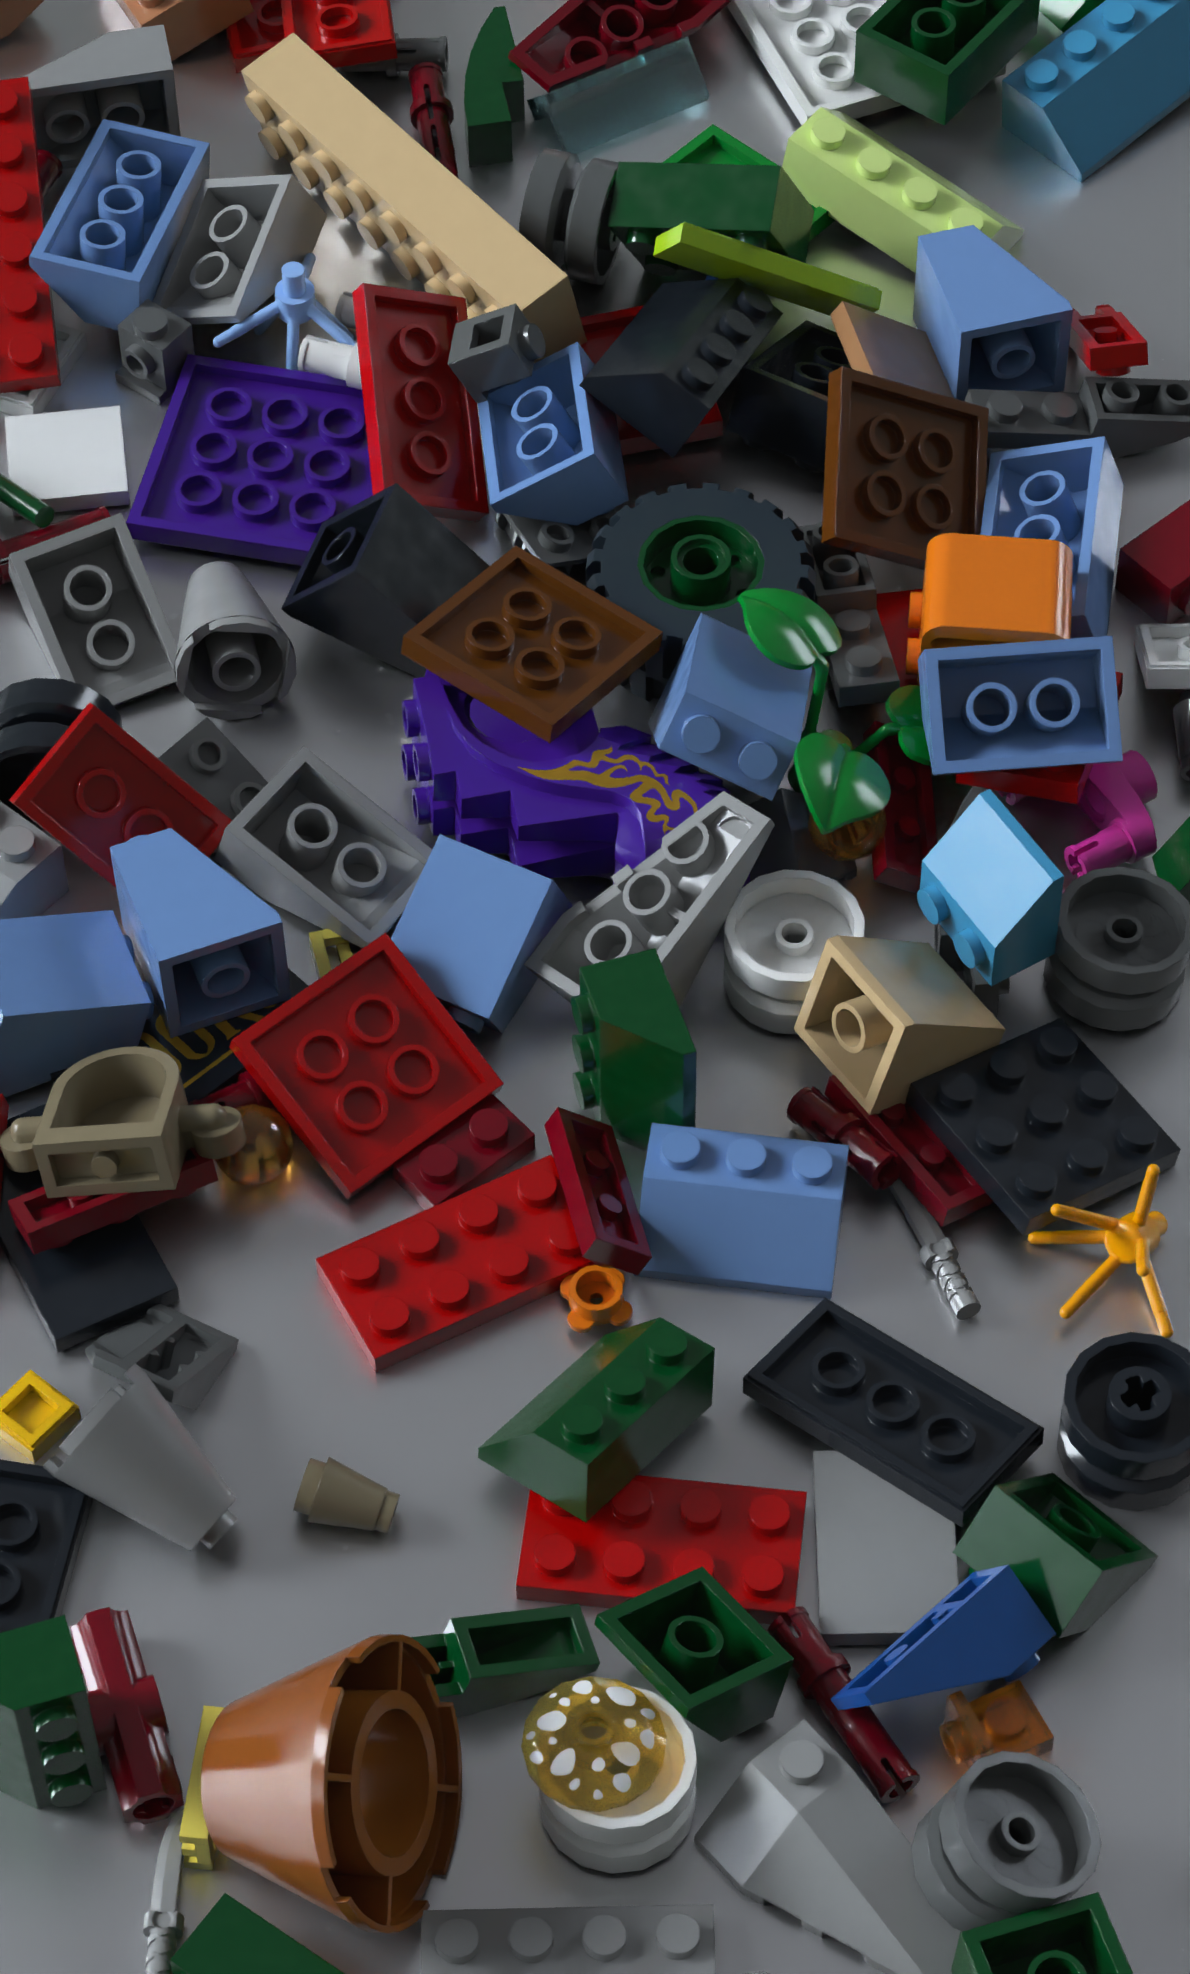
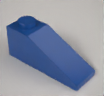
[831,1565,1056,1711]

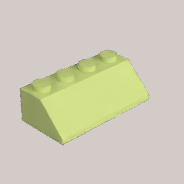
[782,107,1024,273]

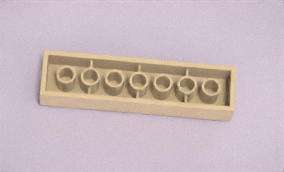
[241,33,587,363]

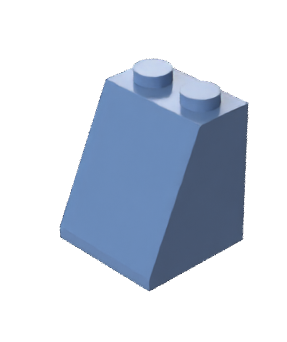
[913,225,1073,401]
[648,613,813,801]
[109,828,291,1038]
[391,834,573,1034]
[0,910,154,1098]

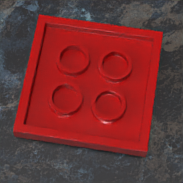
[229,933,504,1200]

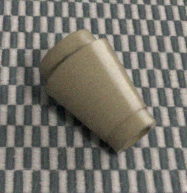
[293,1457,400,1534]

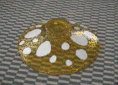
[521,1676,667,1812]

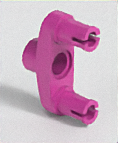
[997,750,1158,878]

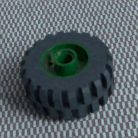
[586,483,816,702]

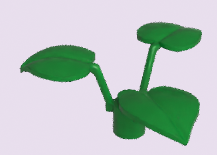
[736,588,931,835]

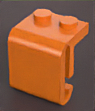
[905,533,1073,686]

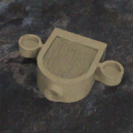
[0,1046,247,1198]

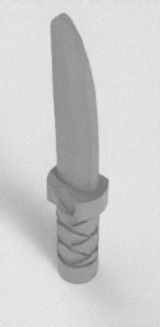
[888,1178,981,1320]
[143,1808,185,1974]

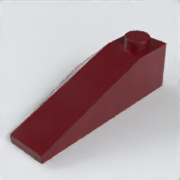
[508,0,732,93]

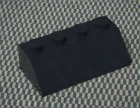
[579,278,783,458]

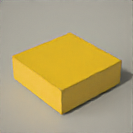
[0,1369,81,1464]

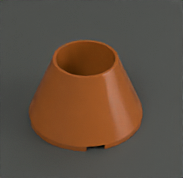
[201,1634,462,1933]

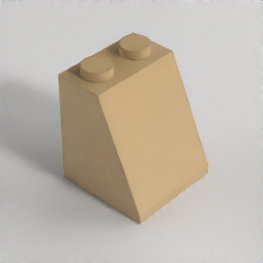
[794,935,1006,1115]

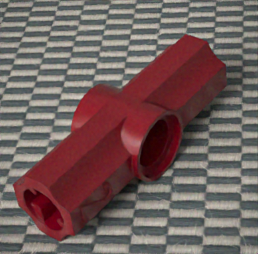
[70,1607,184,1825]

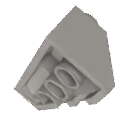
[524,791,775,1007]
[694,1719,962,1974]

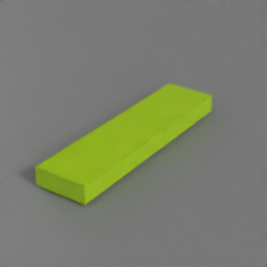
[653,222,882,316]

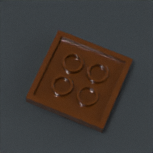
[821,366,989,570]
[401,546,663,743]

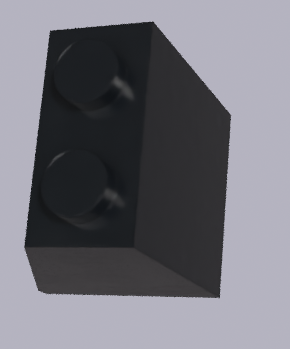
[281,483,489,678]

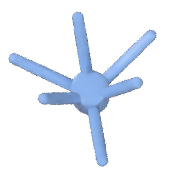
[212,253,356,371]

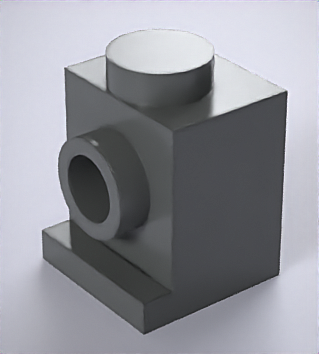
[115,299,195,405]
[448,303,546,404]

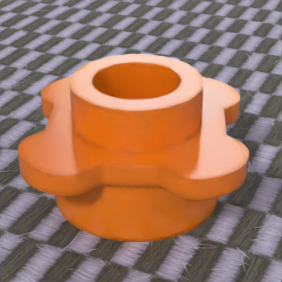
[560,1265,633,1333]

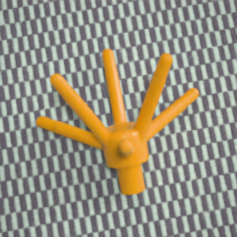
[1027,1164,1173,1338]

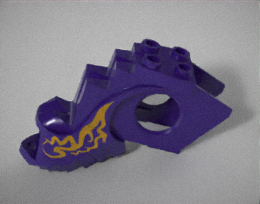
[401,669,750,888]

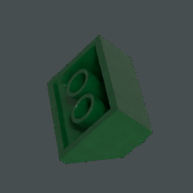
[571,948,697,1152]
[478,1317,715,1522]
[0,1615,107,1809]

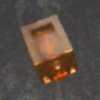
[939,1680,1054,1769]

